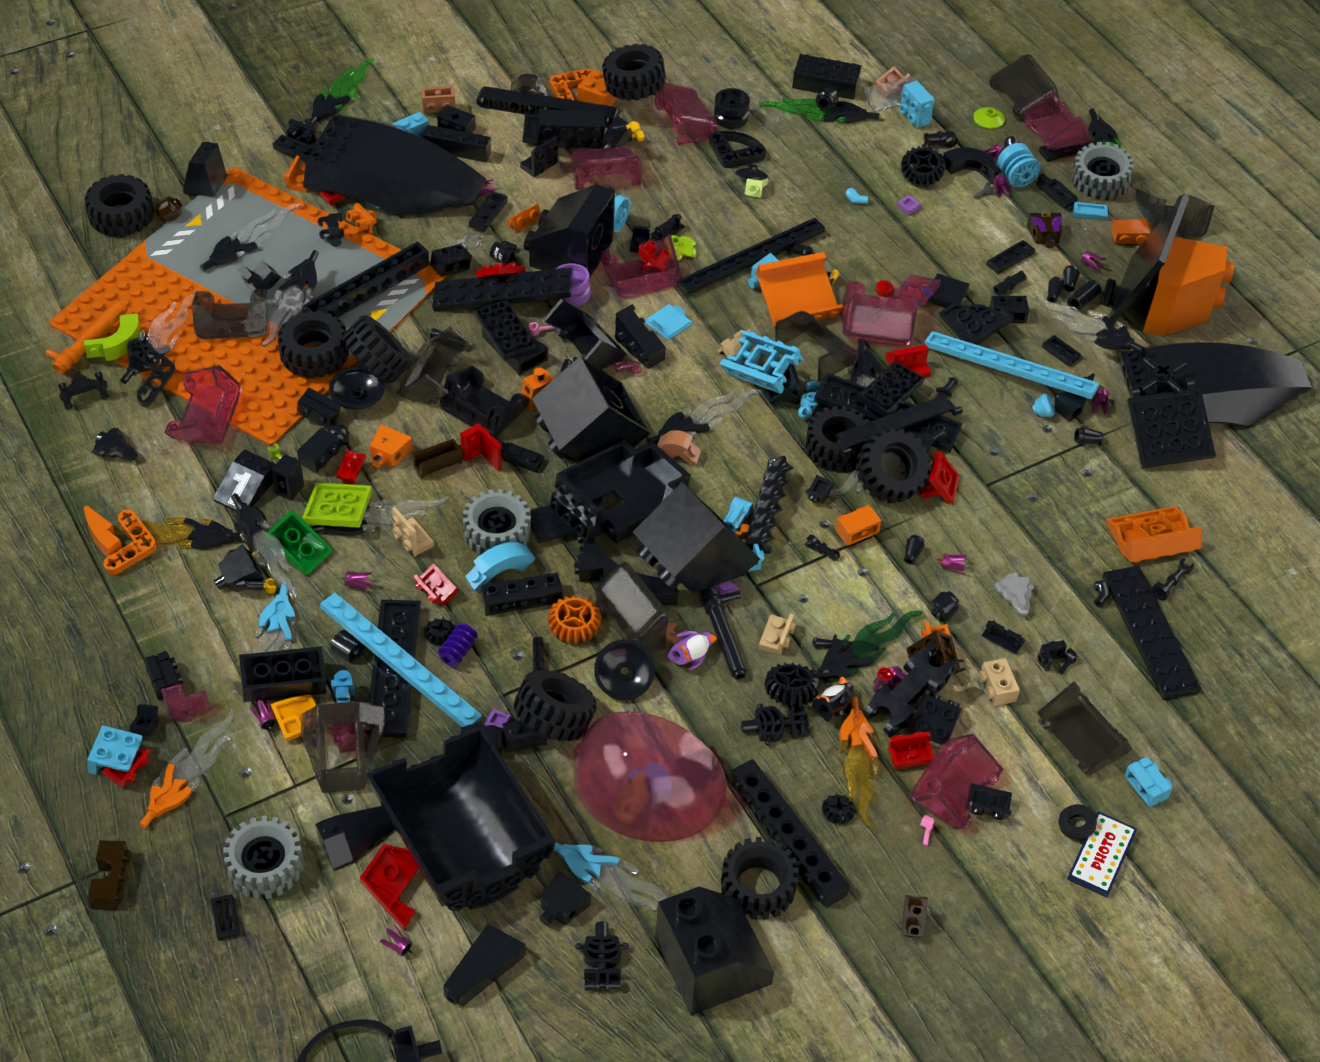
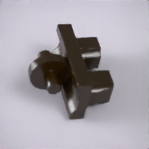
[901,895,928,937]

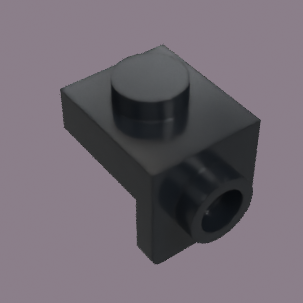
[805,475,834,504]
[1038,640,1067,671]
[130,704,158,737]

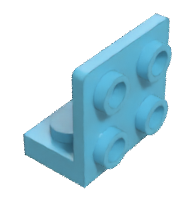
[87,725,142,775]

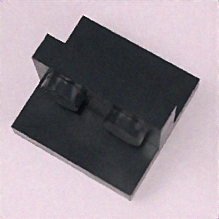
[765,364,801,406]

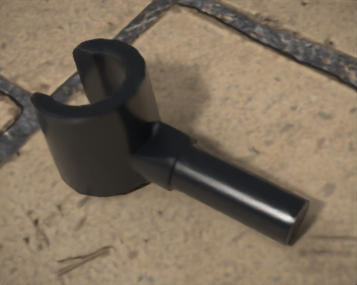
[1059,648,1077,675]

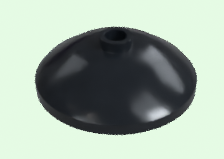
[329,367,385,410]
[594,639,655,700]

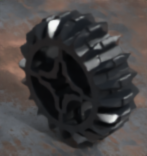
[901,145,946,187]
[764,662,820,707]

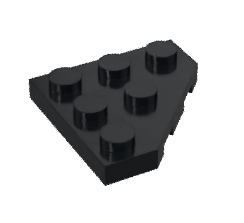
[939,303,1013,345]

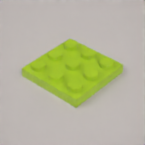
[302,483,372,527]

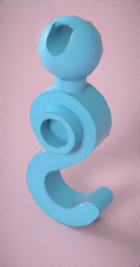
[798,381,821,420]

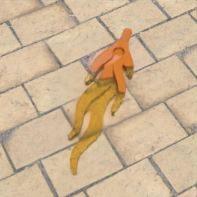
[839,697,878,828]

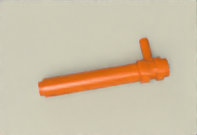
[46,300,128,374]

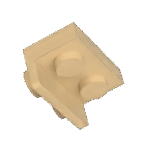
[758,613,796,655]

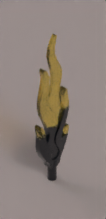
[113,517,247,549]

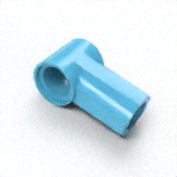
[723,496,754,532]

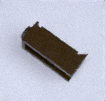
[413,439,463,480]

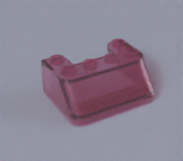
[842,281,917,345]

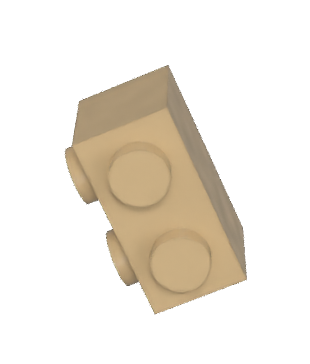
[979,658,1020,706]

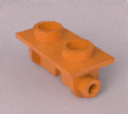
[507,203,541,233]

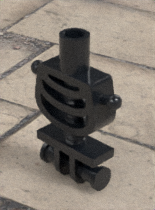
[741,704,811,746]
[575,921,629,992]

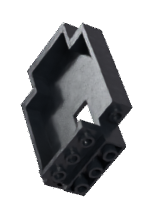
[549,440,691,544]

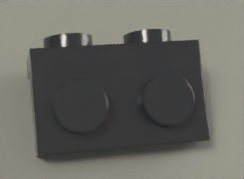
[966,783,1012,820]

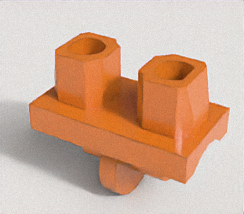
[346,203,377,234]

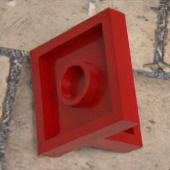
[885,344,931,378]
[920,451,960,504]

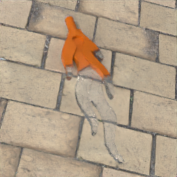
[139,708,234,829]

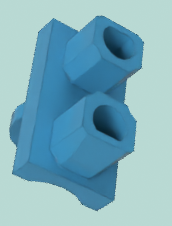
[331,670,355,706]

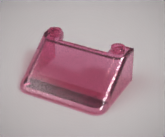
[600,234,682,298]

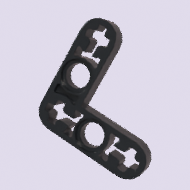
[127,339,175,406]

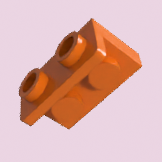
[284,156,308,193]

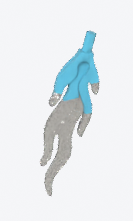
[254,582,296,702]
[553,842,667,913]

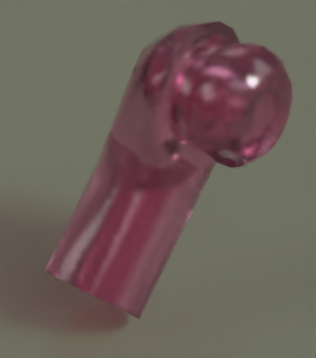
[614,361,641,374]

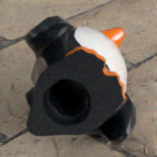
[813,677,854,722]

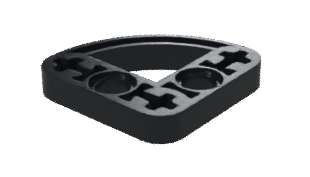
[709,131,766,168]

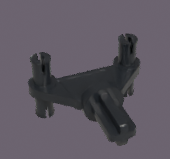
[58,369,109,410]

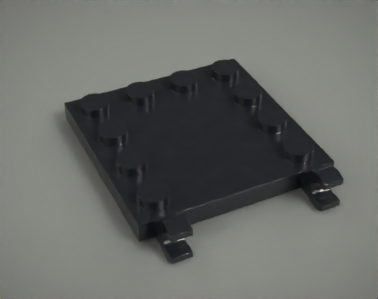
[1127,377,1216,469]

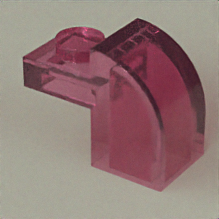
[161,684,210,722]

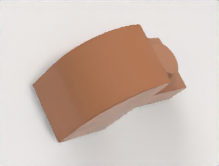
[657,430,701,466]

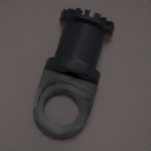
[923,131,958,148]

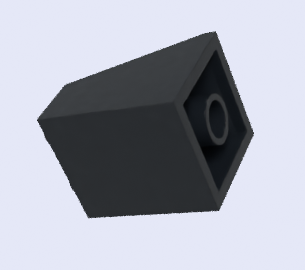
[183,142,227,197]

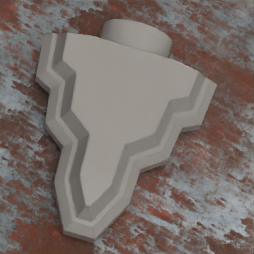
[994,573,1034,616]

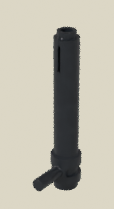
[700,586,746,680]

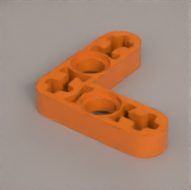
[550,69,592,100]
[103,509,157,575]

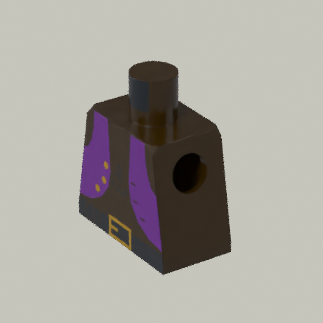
[1027,213,1062,248]

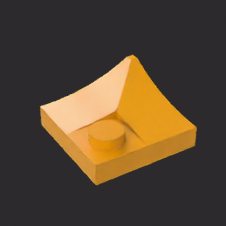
[271,695,325,742]

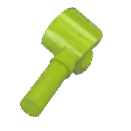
[268,444,282,460]

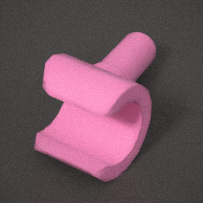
[529,322,554,336]
[920,815,934,846]

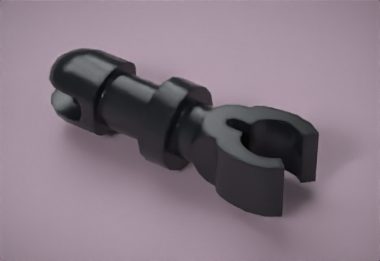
[805,534,840,561]

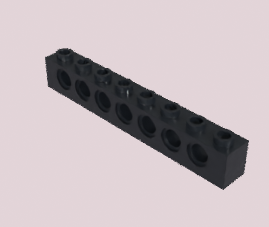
[303,241,430,318]
[730,759,850,908]

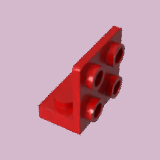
[460,423,502,471]

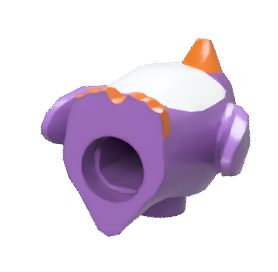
[668,631,717,670]

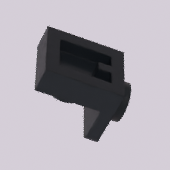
[630,225,650,253]

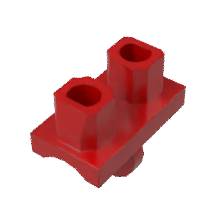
[638,240,670,271]
[336,450,366,485]

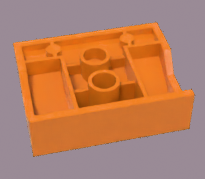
[1106,506,1202,563]

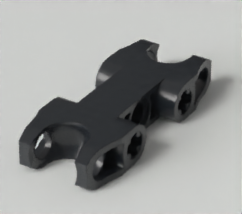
[863,642,958,737]

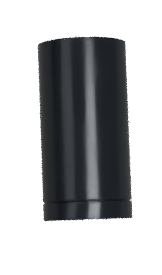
[1067,280,1101,312]

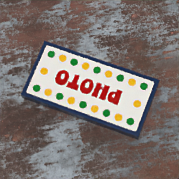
[1067,811,1137,898]

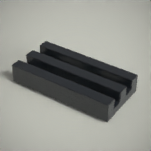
[1042,335,1081,367]
[211,894,240,941]

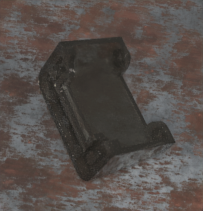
[989,54,1058,123]
[1135,188,1215,237]
[192,289,268,339]
[1036,682,1132,775]

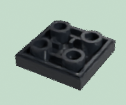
[925,273,970,307]

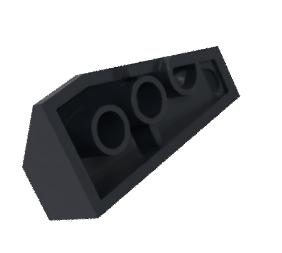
[315,806,395,871]

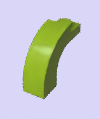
[84,313,141,361]

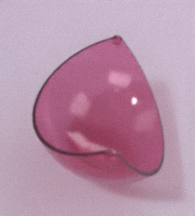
[574,711,730,842]

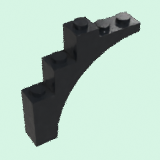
[574,534,678,609]

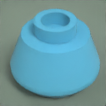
[1032,394,1055,417]

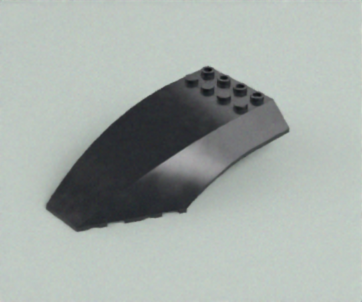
[303,115,486,218]
[1116,342,1311,428]

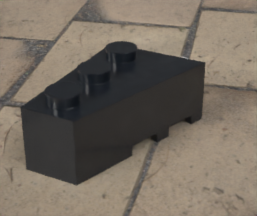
[615,304,666,369]

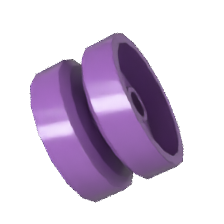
[554,263,591,307]

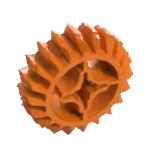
[548,594,602,644]

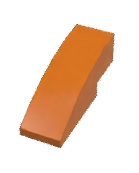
[84,505,122,557]

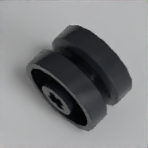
[714,88,750,129]

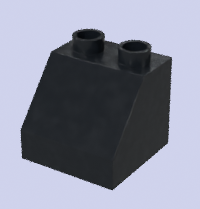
[524,184,615,278]
[532,356,651,462]
[633,482,760,593]
[655,886,774,1015]

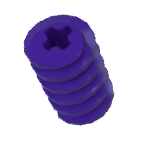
[438,623,478,668]

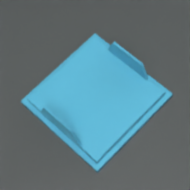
[645,304,693,340]

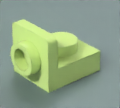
[745,178,768,198]

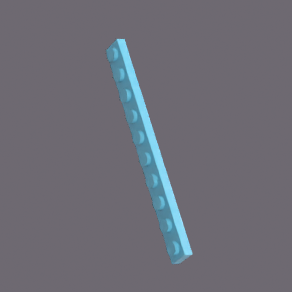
[925,331,1099,399]
[320,592,482,727]

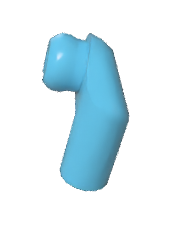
[845,188,868,204]

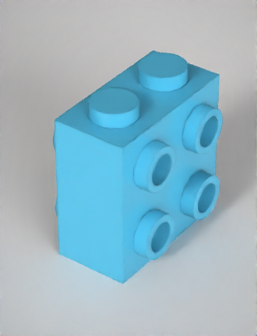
[899,81,935,129]

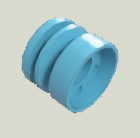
[997,143,1041,188]

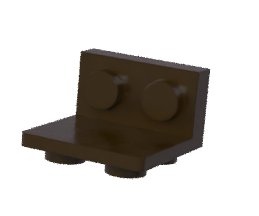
[907,630,961,674]

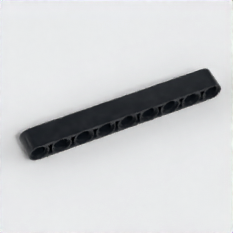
[476,86,620,128]

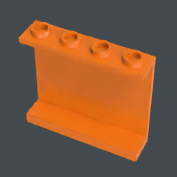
[756,252,843,328]

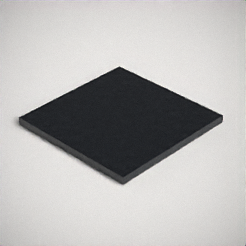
[1108,193,1189,324]

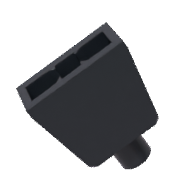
[539,871,591,926]

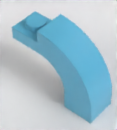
[465,542,536,592]

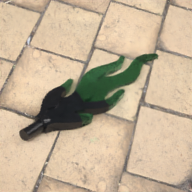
[815,611,923,680]

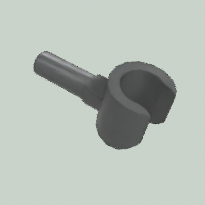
[973,182,995,199]

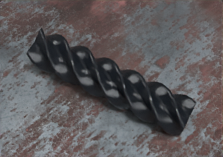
[745,456,794,554]

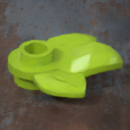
[666,235,696,261]

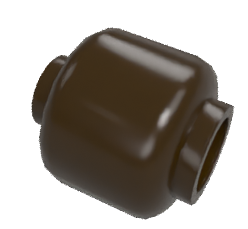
[155,196,182,222]

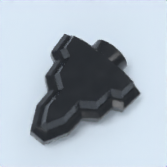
[92,427,138,461]

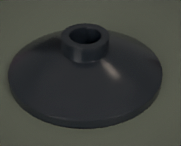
[735,164,768,179]

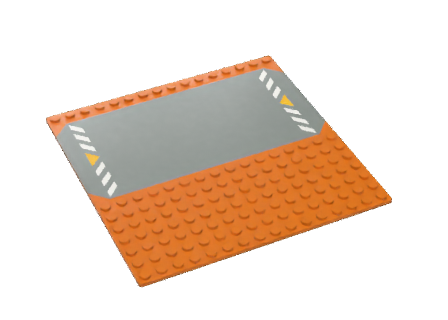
[49,167,447,446]

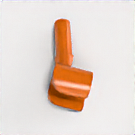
[735,524,750,539]

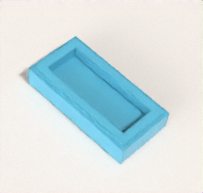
[1073,202,1108,221]

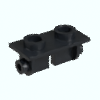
[650,214,685,244]
[981,620,1026,654]

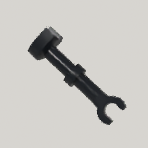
[1151,558,1194,600]

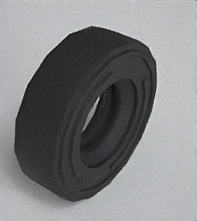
[1058,804,1097,840]

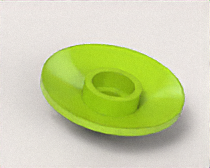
[973,107,1005,129]

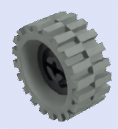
[1072,142,1134,200]
[463,489,531,555]
[223,816,304,899]

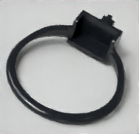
[297,1019,443,1062]

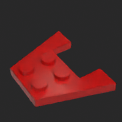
[359,844,419,930]

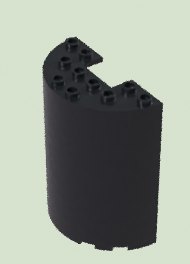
[366,725,556,911]

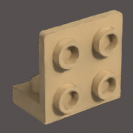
[391,507,434,557]

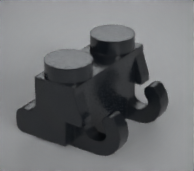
[318,213,345,247]

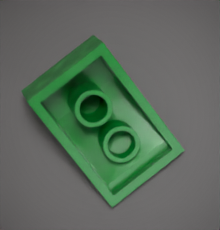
[261,509,333,576]

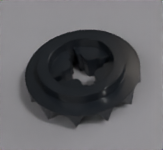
[424,617,456,645]
[822,793,856,824]

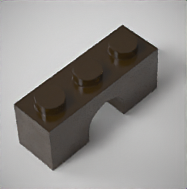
[88,840,131,910]

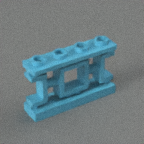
[720,330,804,394]

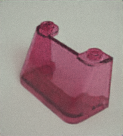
[654,83,717,145]
[1022,91,1093,150]
[570,146,642,190]
[165,365,241,444]
[910,734,1004,830]

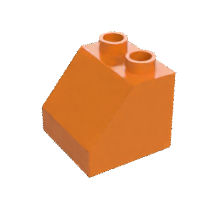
[1143,237,1234,336]

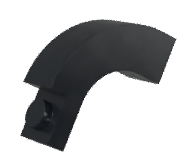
[943,147,1000,184]

